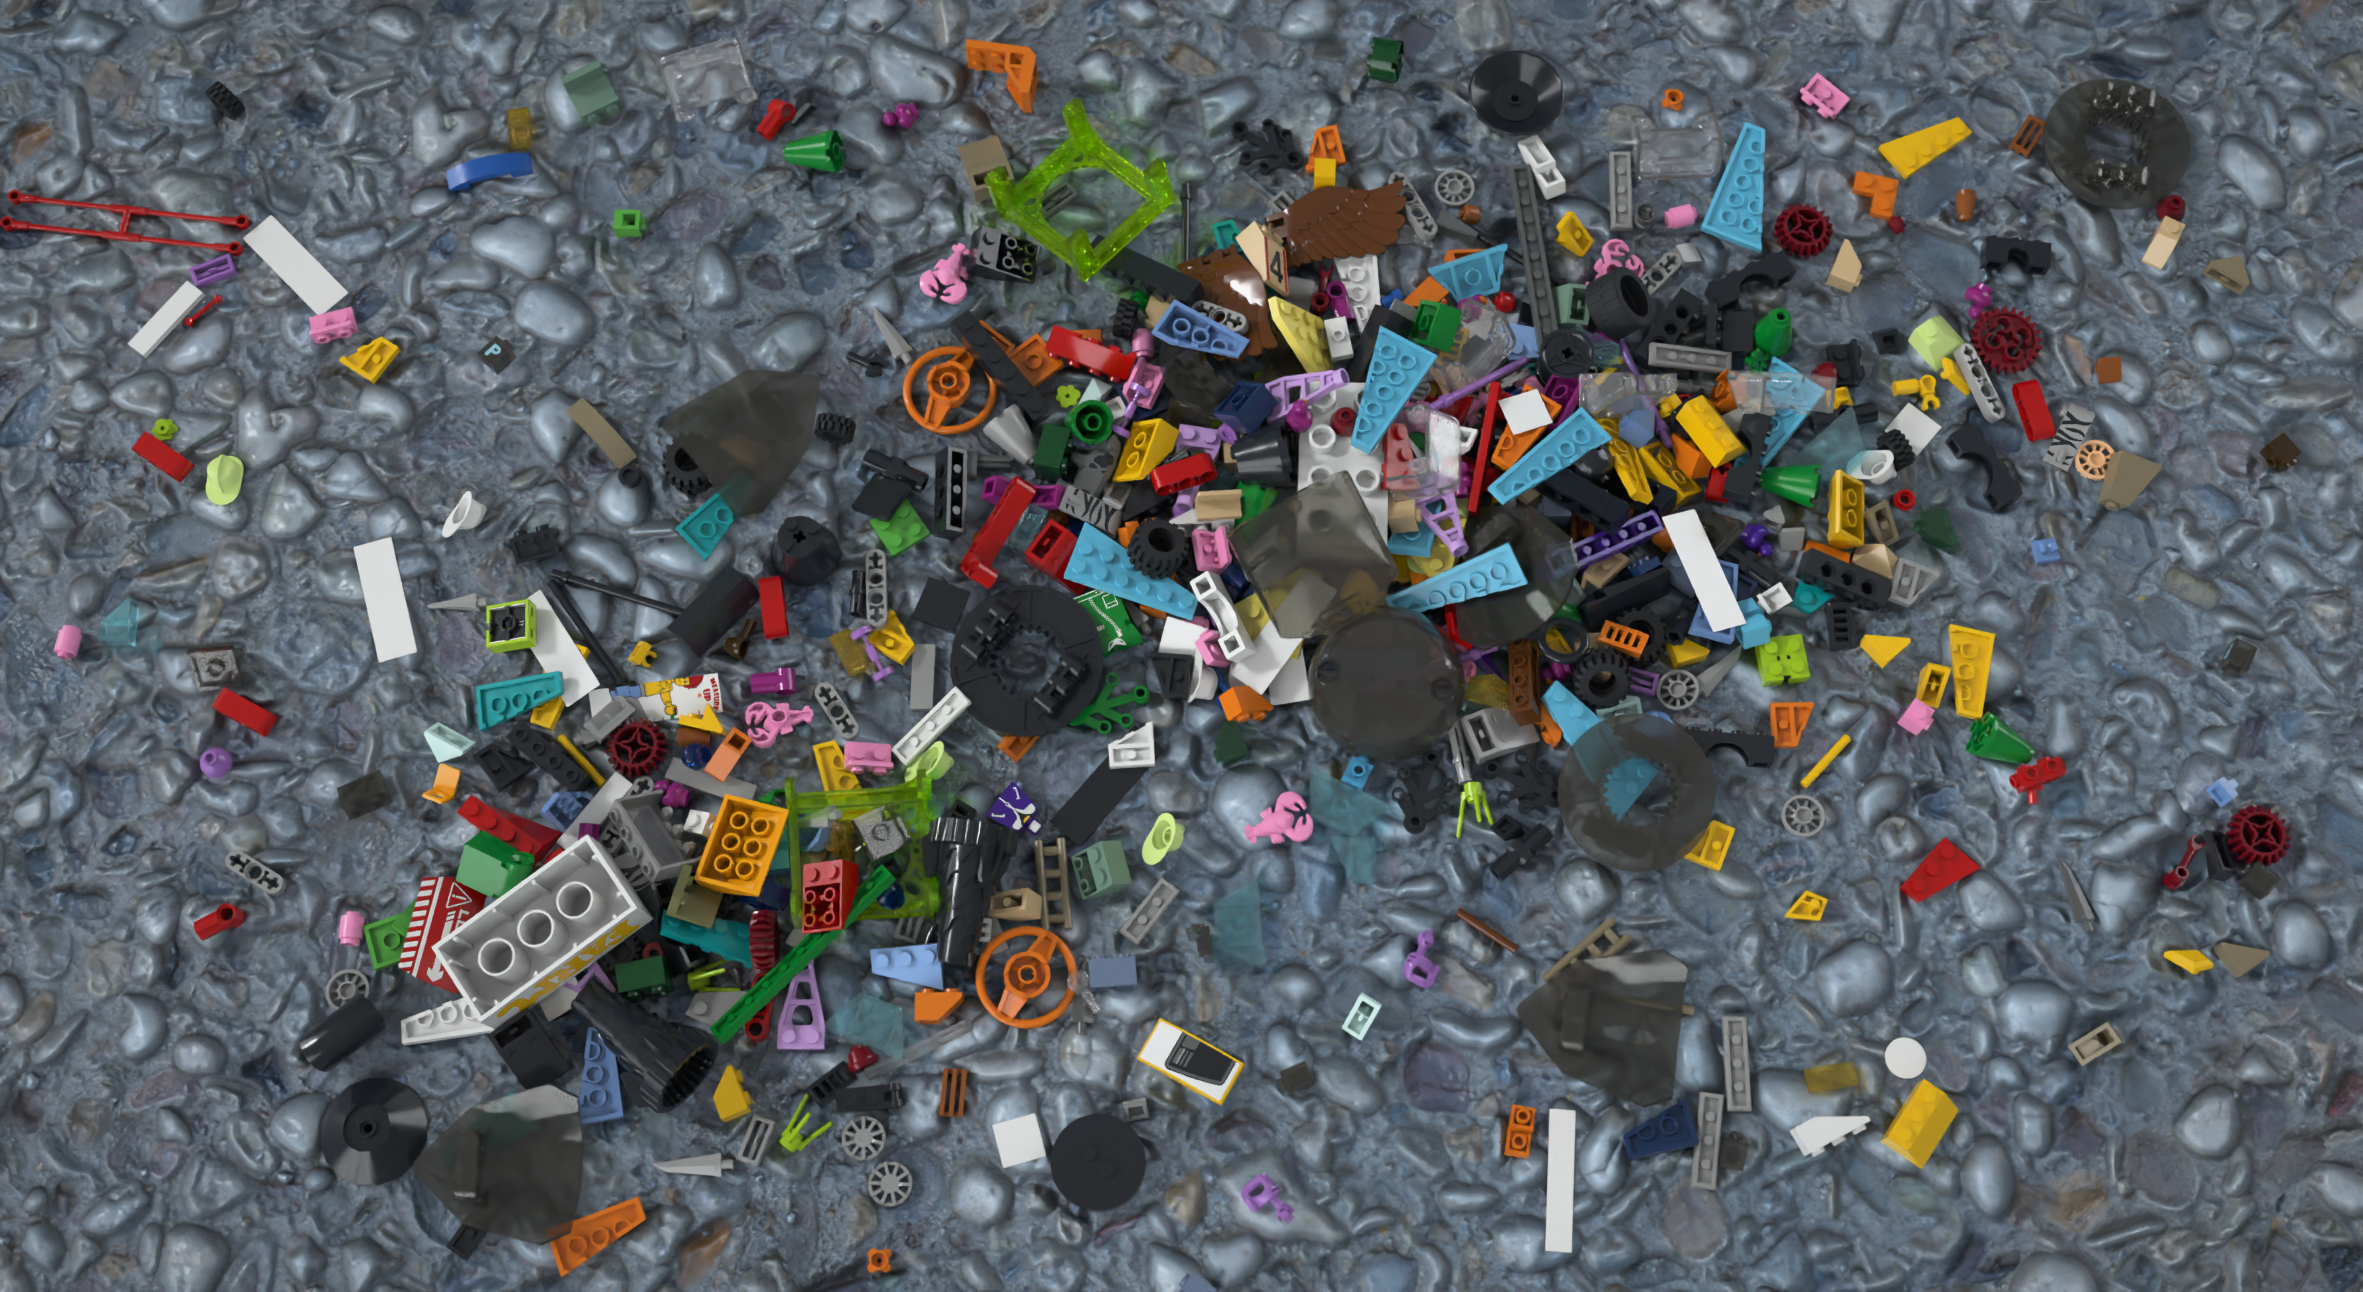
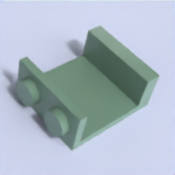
[560,60,624,127]

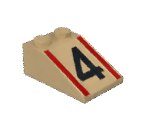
[1236,221,1289,298]

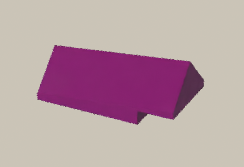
[1532,374,1589,448]

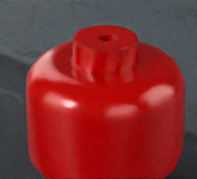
[1493,291,1516,313]

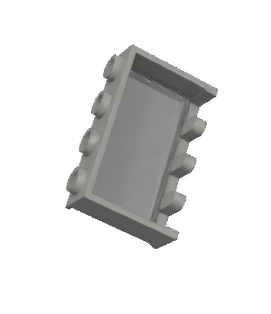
[608,789,702,885]

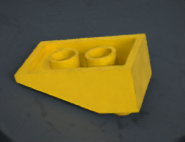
[1112,418,1179,483]

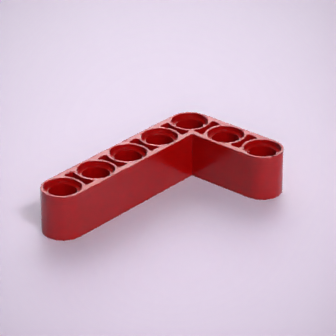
[960,476,1036,589]

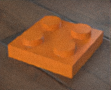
[1007,333,1064,389]

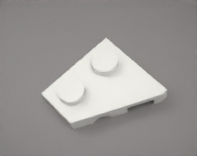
[1108,722,1155,769]

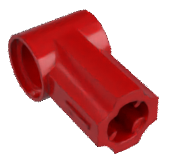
[756,99,796,141]
[193,903,245,941]

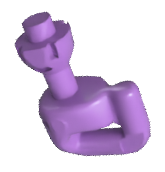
[1402,930,1440,988]
[1241,1173,1295,1224]

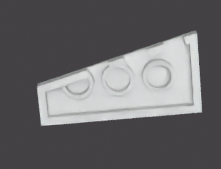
[1333,254,1381,336]
[401,997,496,1045]

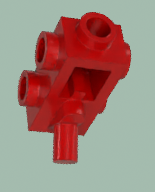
[2009,756,2067,805]

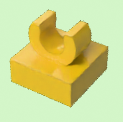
[1825,386,1853,410]
[1658,392,1682,421]
[627,641,657,668]

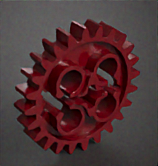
[1969,306,2043,375]

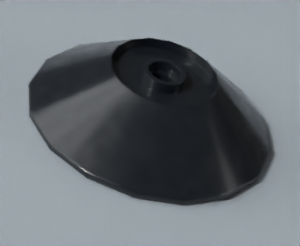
[1468,50,1565,136]
[320,1078,428,1185]

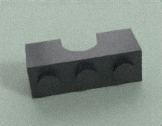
[1980,235,2051,276]

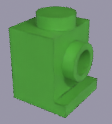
[613,210,647,239]

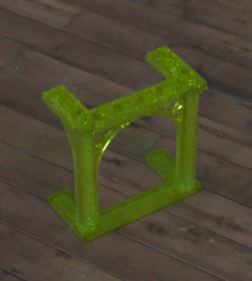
[984,97,1176,283]
[785,769,939,929]

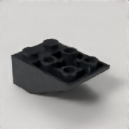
[966,225,1040,284]
[487,1008,571,1097]

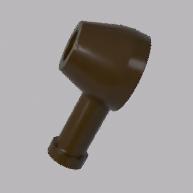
[724,619,757,660]

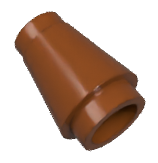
[1955,189,1977,222]
[677,726,711,748]

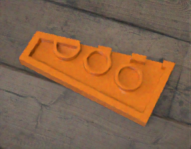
[1491,383,1562,471]
[546,1196,647,1277]

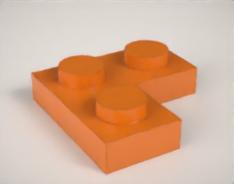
[1852,171,1899,220]

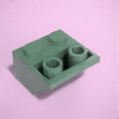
[1551,283,1589,334]
[1071,840,1132,900]

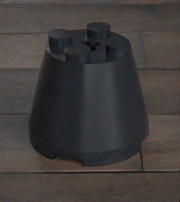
[1230,420,1298,487]
[773,516,840,586]

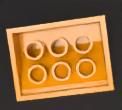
[694,794,790,897]

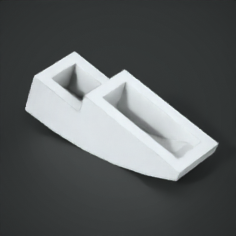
[1518,135,1566,200]

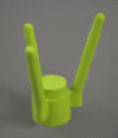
[1456,782,1494,838]
[688,958,741,993]
[779,1093,833,1153]

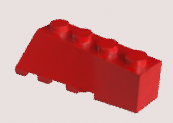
[1044,325,1137,384]
[457,794,563,870]

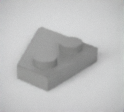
[1887,558,1941,608]
[685,991,747,1027]

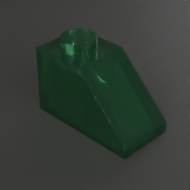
[1914,506,1960,555]
[1212,717,1249,768]

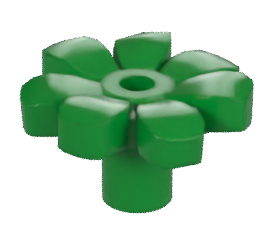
[1744,348,1768,376]

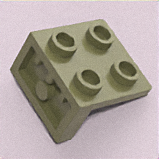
[666,864,723,928]

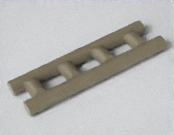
[1033,838,1073,931]
[1541,917,1631,1001]

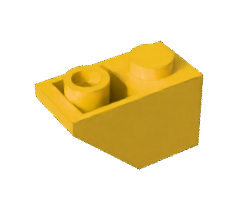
[713,1065,753,1123]

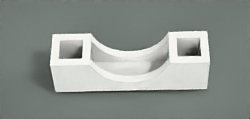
[1190,570,1257,663]

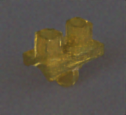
[825,819,861,862]

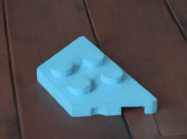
[1428,243,1507,304]

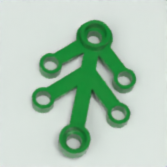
[1069,672,1150,736]

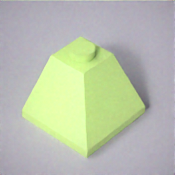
[1908,316,1966,373]

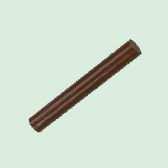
[1455,908,1519,954]

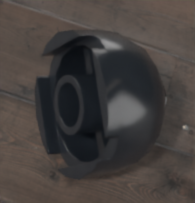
[1569,444,1614,487]

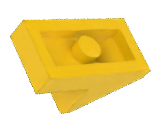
[1555,211,1594,257]
[678,703,727,737]

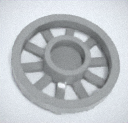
[1434,169,1475,208]
[1500,367,1531,391]
[1656,669,1700,711]
[1780,795,1825,837]
[326,969,371,1010]
[841,1116,886,1161]
[868,1161,913,1207]

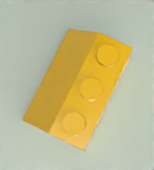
[1675,395,1748,468]
[1637,441,1702,512]
[1827,470,1865,550]
[1880,1079,1959,1169]

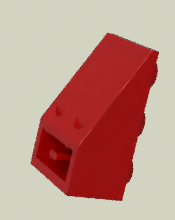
[1025,519,1088,596]
[802,859,858,934]

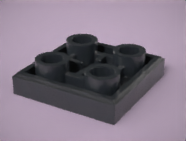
[851,473,912,522]
[912,577,971,633]

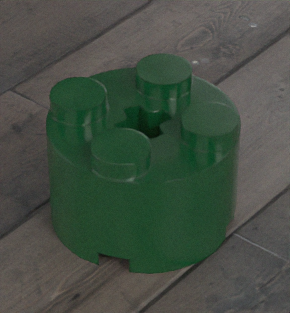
[1367,37,1405,83]

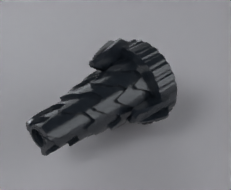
[921,817,1019,967]
[571,979,719,1114]

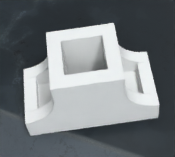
[1324,316,1353,362]

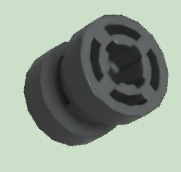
[1633,203,1657,232]

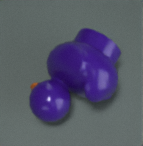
[1740,523,1773,558]

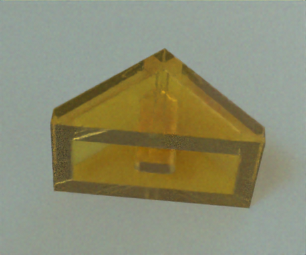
[1464,674,1510,710]

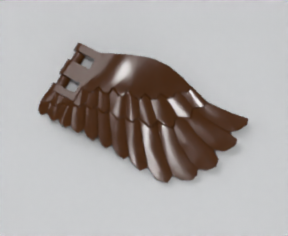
[1264,180,1406,270]
[1177,243,1278,361]

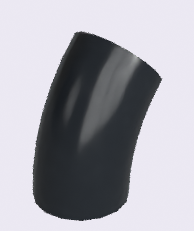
[300,995,386,1072]

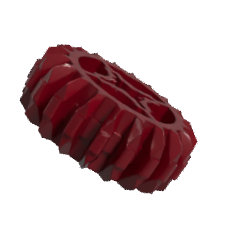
[1774,202,1833,259]
[605,718,668,779]
[2225,805,2292,867]
[749,909,780,973]

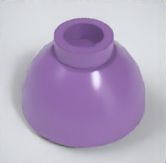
[200,747,233,779]

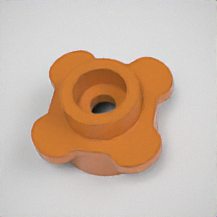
[1662,89,1685,111]
[867,1248,892,1273]

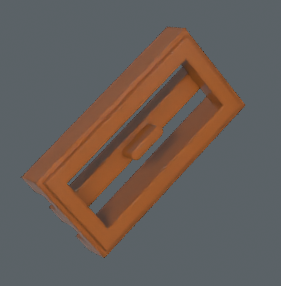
[2008,114,2048,158]
[939,1068,968,1118]

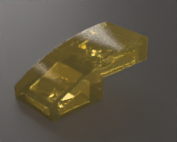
[508,107,532,150]
[829,628,870,678]
[1804,1061,1859,1094]

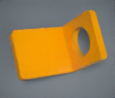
[422,763,461,804]

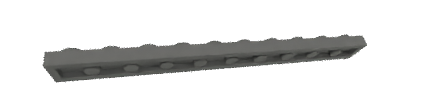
[1508,164,1558,354]

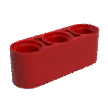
[2012,379,2055,442]
[131,431,195,483]
[1150,453,1218,496]
[758,575,789,640]
[211,687,279,738]
[745,972,775,1043]

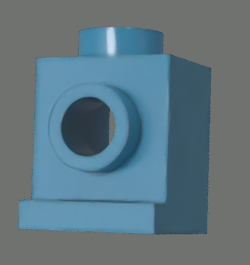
[1340,755,1374,794]

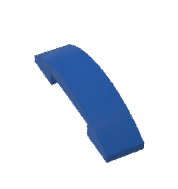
[446,153,534,192]

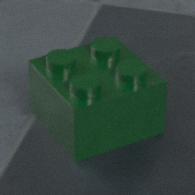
[1033,422,1076,483]
[615,956,674,1003]

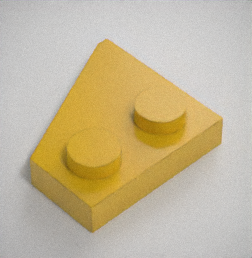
[339,337,401,384]
[867,609,916,665]
[1677,820,1735,872]

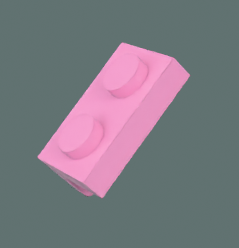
[1800,73,1850,120]
[1123,357,1169,409]
[1191,526,1232,574]

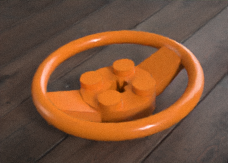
[903,346,998,435]
[975,926,1078,1029]

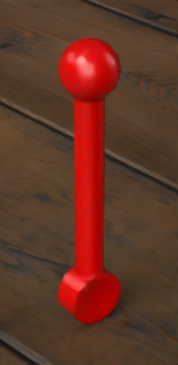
[184,295,223,327]

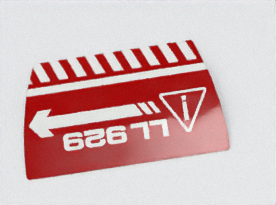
[398,877,486,994]

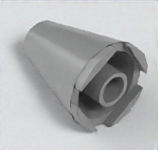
[983,404,1038,466]

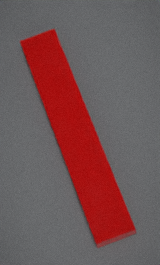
[1468,381,1502,517]

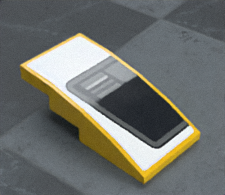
[1136,1018,1245,1106]

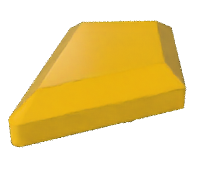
[1940,357,1970,396]
[1539,628,1573,655]
[1784,890,1828,921]
[2163,950,2214,974]

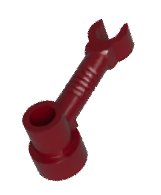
[1311,263,1333,317]
[2163,834,2205,890]

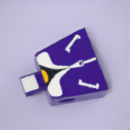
[985,781,1043,836]

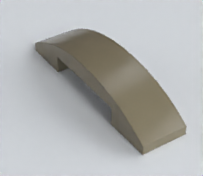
[565,398,638,470]

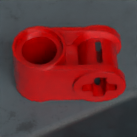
[1705,462,1732,504]

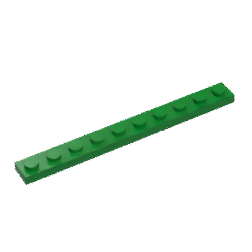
[709,864,896,1045]

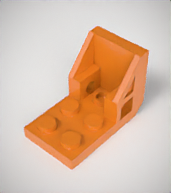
[965,39,1038,114]

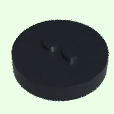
[1050,1114,1146,1212]

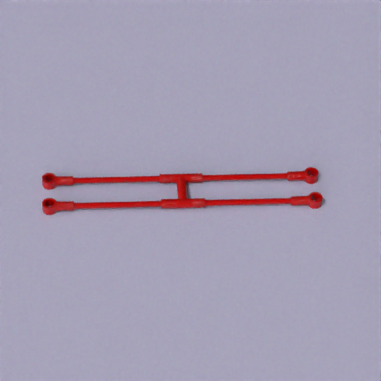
[0,190,250,257]

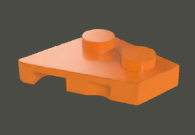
[1305,124,1346,174]
[1769,702,1814,749]

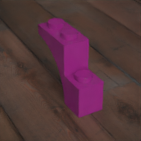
[981,475,1066,515]

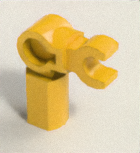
[1891,375,1940,411]

